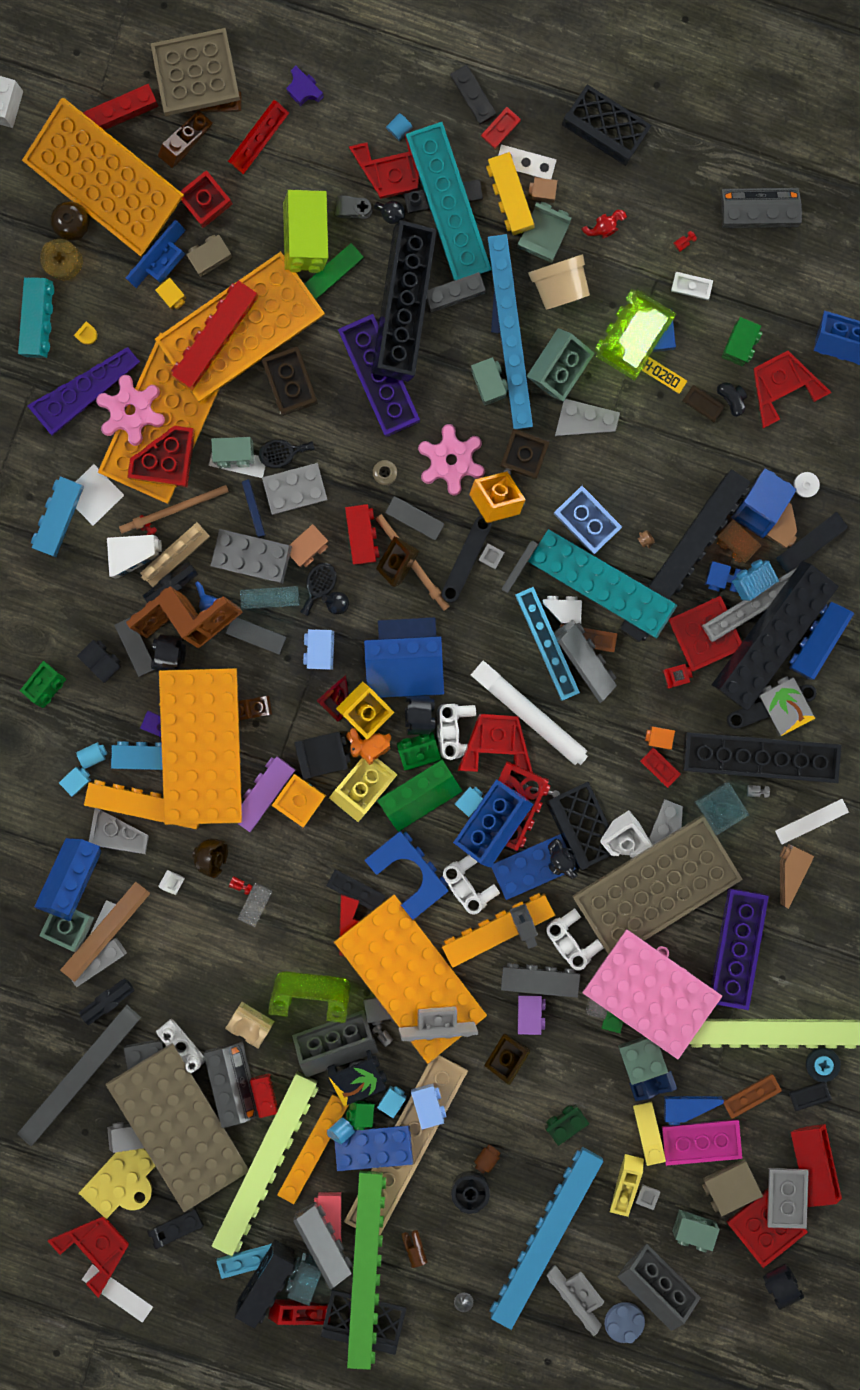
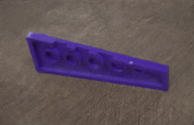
[28,347,141,436]

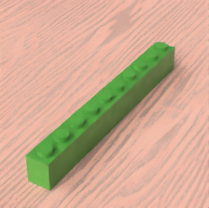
[347,1170,386,1370]

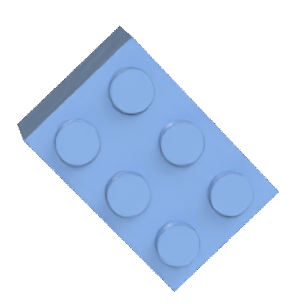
[554,486,622,555]
[303,629,334,670]

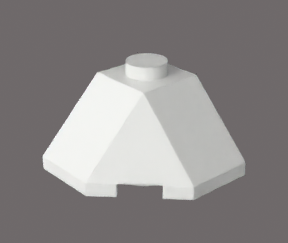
[600,810,653,858]

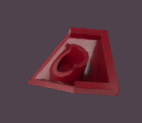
[317,675,349,722]

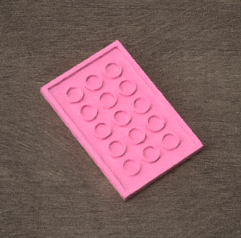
[582,929,722,1059]

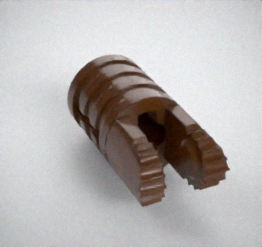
[401,1230,428,1268]

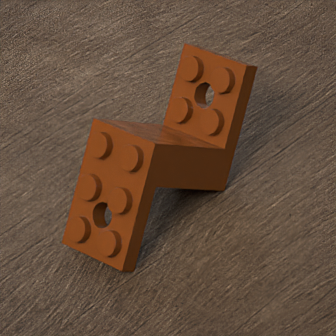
[126,586,243,648]

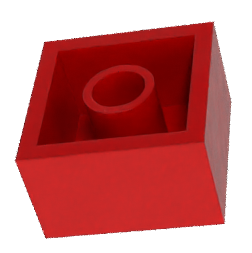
[180,170,233,228]

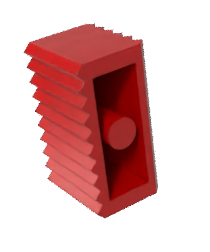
[250,1073,279,1118]

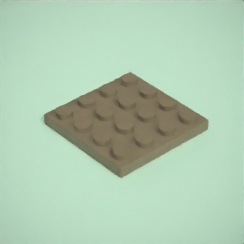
[151,28,240,116]

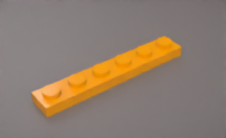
[277,1094,348,1204]

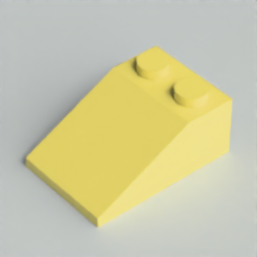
[329,758,397,822]

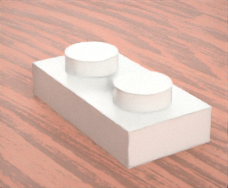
[671,272,713,300]

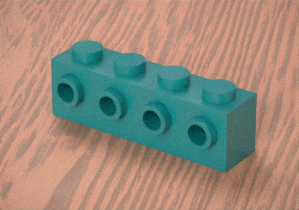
[18,277,54,358]

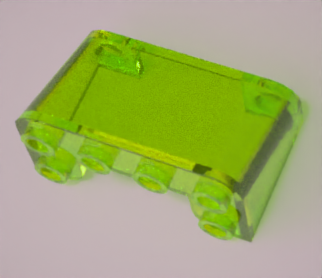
[595,288,677,381]
[268,971,351,1023]

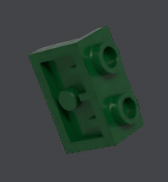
[545,1104,589,1146]

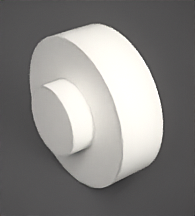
[794,472,820,498]

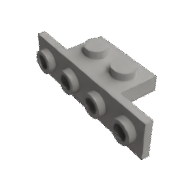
[398,1006,478,1042]
[546,1265,604,1336]

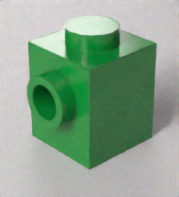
[346,1101,375,1130]

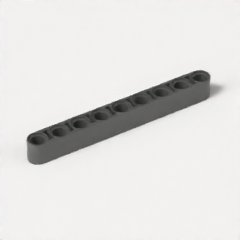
[17,1005,141,1146]

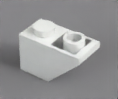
[543,596,582,624]

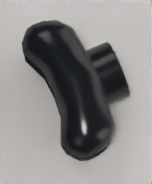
[717,382,747,417]

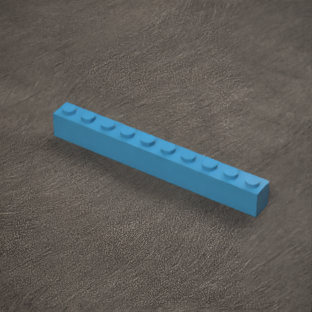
[488,234,533,430]
[490,1147,603,1330]

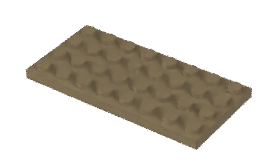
[572,815,743,955]
[106,1043,249,1212]

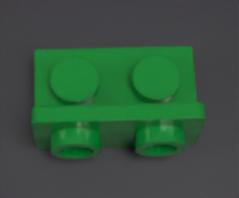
[20,661,66,708]
[396,732,441,770]

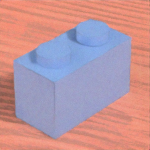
[411,1083,447,1129]

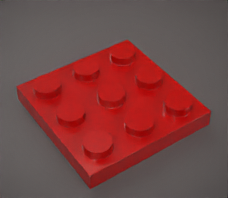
[668,596,742,672]
[726,1189,808,1268]

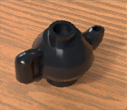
[548,838,578,879]

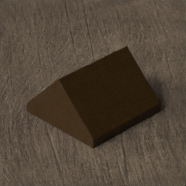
[376,536,420,587]
[484,1034,530,1085]

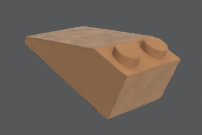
[779,844,814,909]

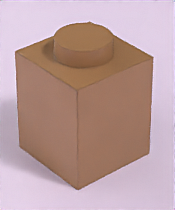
[528,177,558,203]

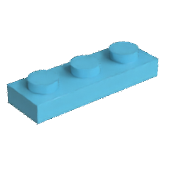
[216,1244,271,1279]

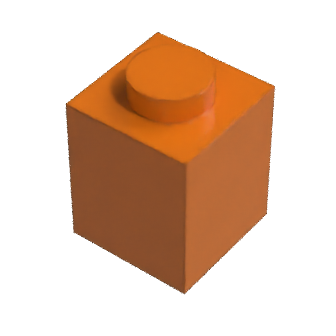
[645,726,675,750]

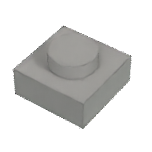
[479,544,505,569]
[635,1184,660,1210]

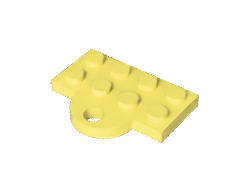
[79,1148,155,1219]

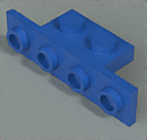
[126,220,186,288]

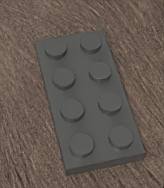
[211,529,292,584]

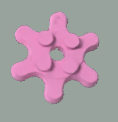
[96,375,165,446]
[418,424,485,496]

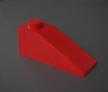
[268,1299,332,1325]

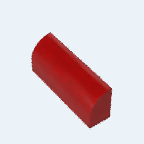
[791,1124,842,1207]

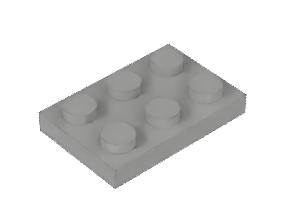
[262,463,327,515]
[767,1168,808,1229]

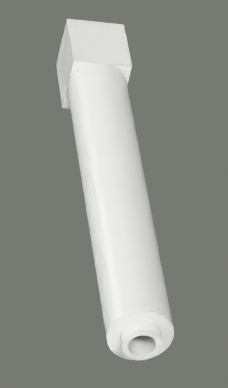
[471,661,588,765]

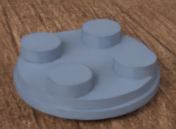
[604,1302,645,1343]

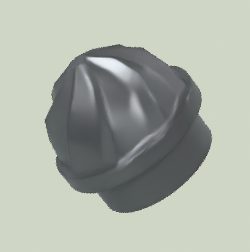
[454,1292,473,1312]

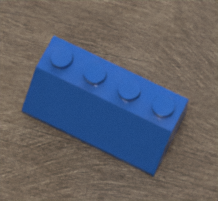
[814,311,860,365]
[789,602,854,680]
[453,779,534,867]
[34,838,101,921]

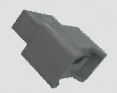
[509,904,538,949]

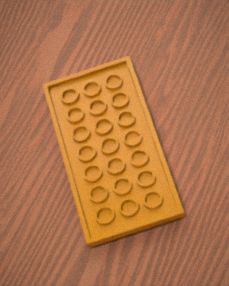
[22,98,184,256]
[155,251,325,403]
[98,332,220,504]
[159,668,242,825]
[334,894,487,1064]

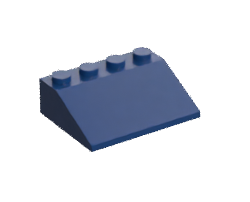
[364,637,444,698]

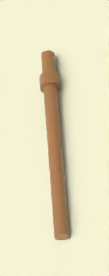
[119,485,229,534]
[376,514,450,611]

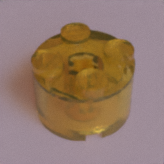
[40,239,83,281]

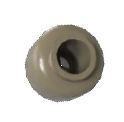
[373,460,397,486]

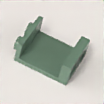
[517,202,572,263]

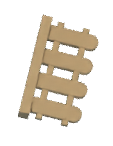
[140,522,210,587]

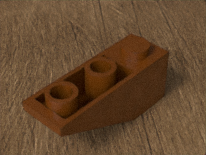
[158,110,213,168]

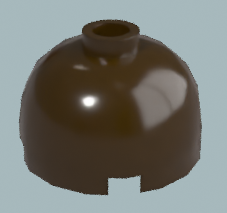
[51,201,90,241]
[193,838,228,878]

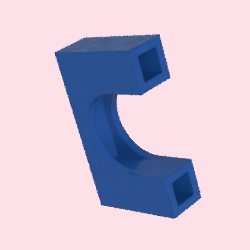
[365,830,449,920]

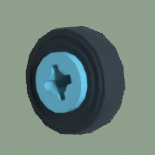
[806,1047,840,1082]

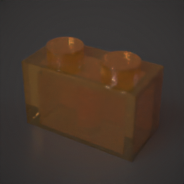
[717,520,762,563]

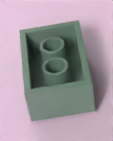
[526,328,595,401]

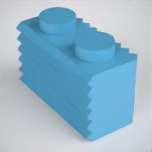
[732,559,779,601]

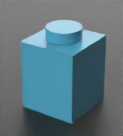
[59,767,91,797]
[455,786,484,817]
[377,1086,406,1118]

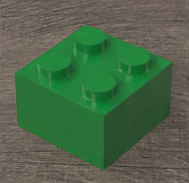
[721,317,763,366]

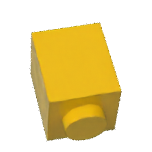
[155,278,186,310]

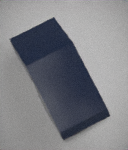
[629,1071,677,1101]

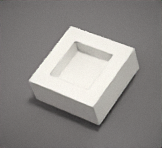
[158,870,185,895]

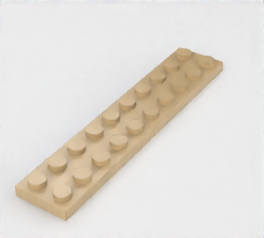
[344,1055,468,1235]

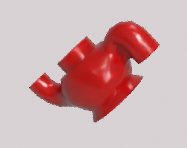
[582,210,628,239]

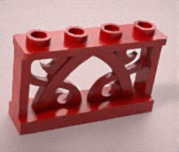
[498,761,550,851]

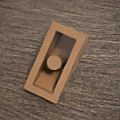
[766,503,797,548]

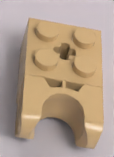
[225,1002,274,1049]

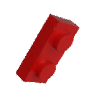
[481,107,521,149]
[640,747,681,788]

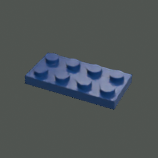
[491,834,576,900]
[334,1125,413,1171]

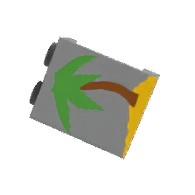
[758,676,815,736]

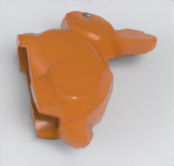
[346,728,391,765]

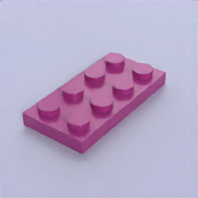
[662,1119,742,1166]

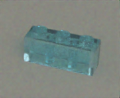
[240,586,300,610]

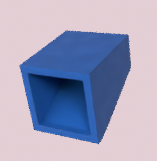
[731,469,797,538]

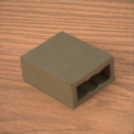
[702,1158,763,1216]

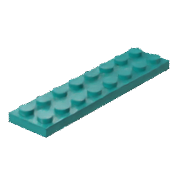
[406,122,491,281]
[528,529,677,639]

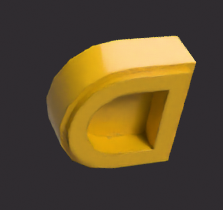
[74,321,98,345]

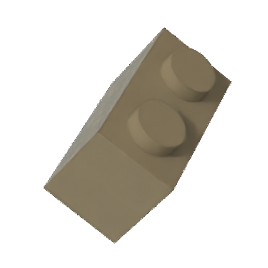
[187,235,232,277]

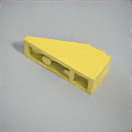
[633,1102,666,1166]
[610,1154,644,1217]

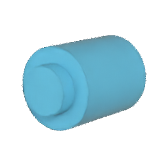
[76,742,107,769]

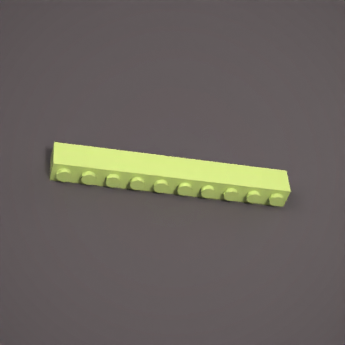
[689,1019,860,1049]
[212,1071,319,1256]

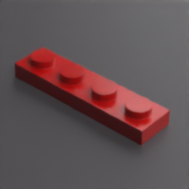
[228,100,289,174]

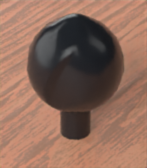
[374,201,405,224]
[322,592,349,615]

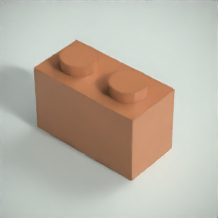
[290,524,329,567]

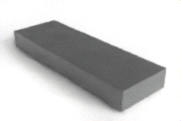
[385,496,445,541]
[502,541,538,593]
[114,617,155,677]
[226,618,287,655]

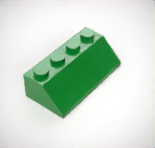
[377,759,463,832]

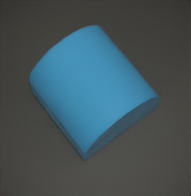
[386,113,413,142]
[327,1118,355,1145]

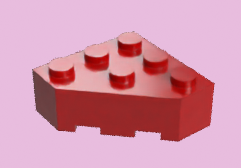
[127,426,195,488]

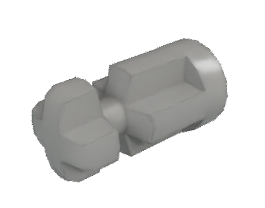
[747,785,770,798]
[372,1024,394,1047]

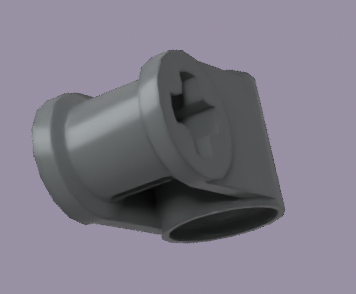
[335,196,373,219]

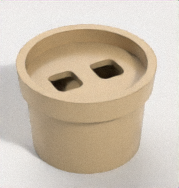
[528,254,590,310]

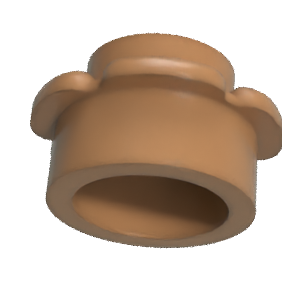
[638,530,655,548]

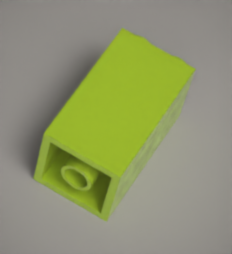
[283,190,328,273]

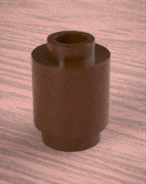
[474,1144,501,1174]

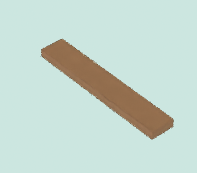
[60,882,150,982]

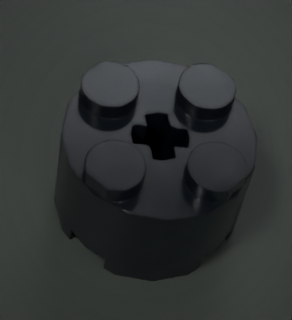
[151,634,186,672]
[405,696,435,735]
[451,1171,490,1214]
[763,1263,804,1310]

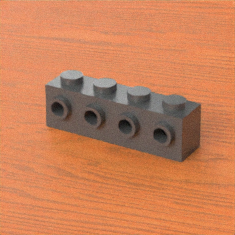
[501,962,580,998]

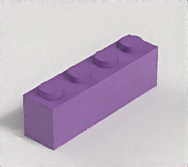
[238,756,296,832]

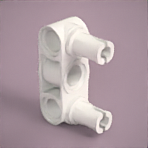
[437,703,476,760]
[443,855,500,914]
[546,908,604,970]
[156,1019,206,1073]

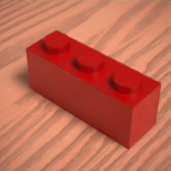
[345,504,379,565]

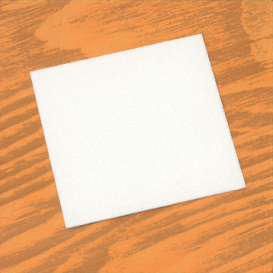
[76,464,124,526]

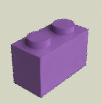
[518,993,545,1035]

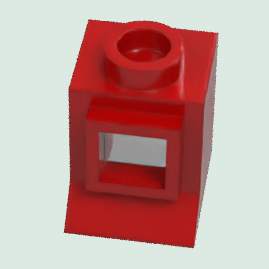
[662,664,693,689]

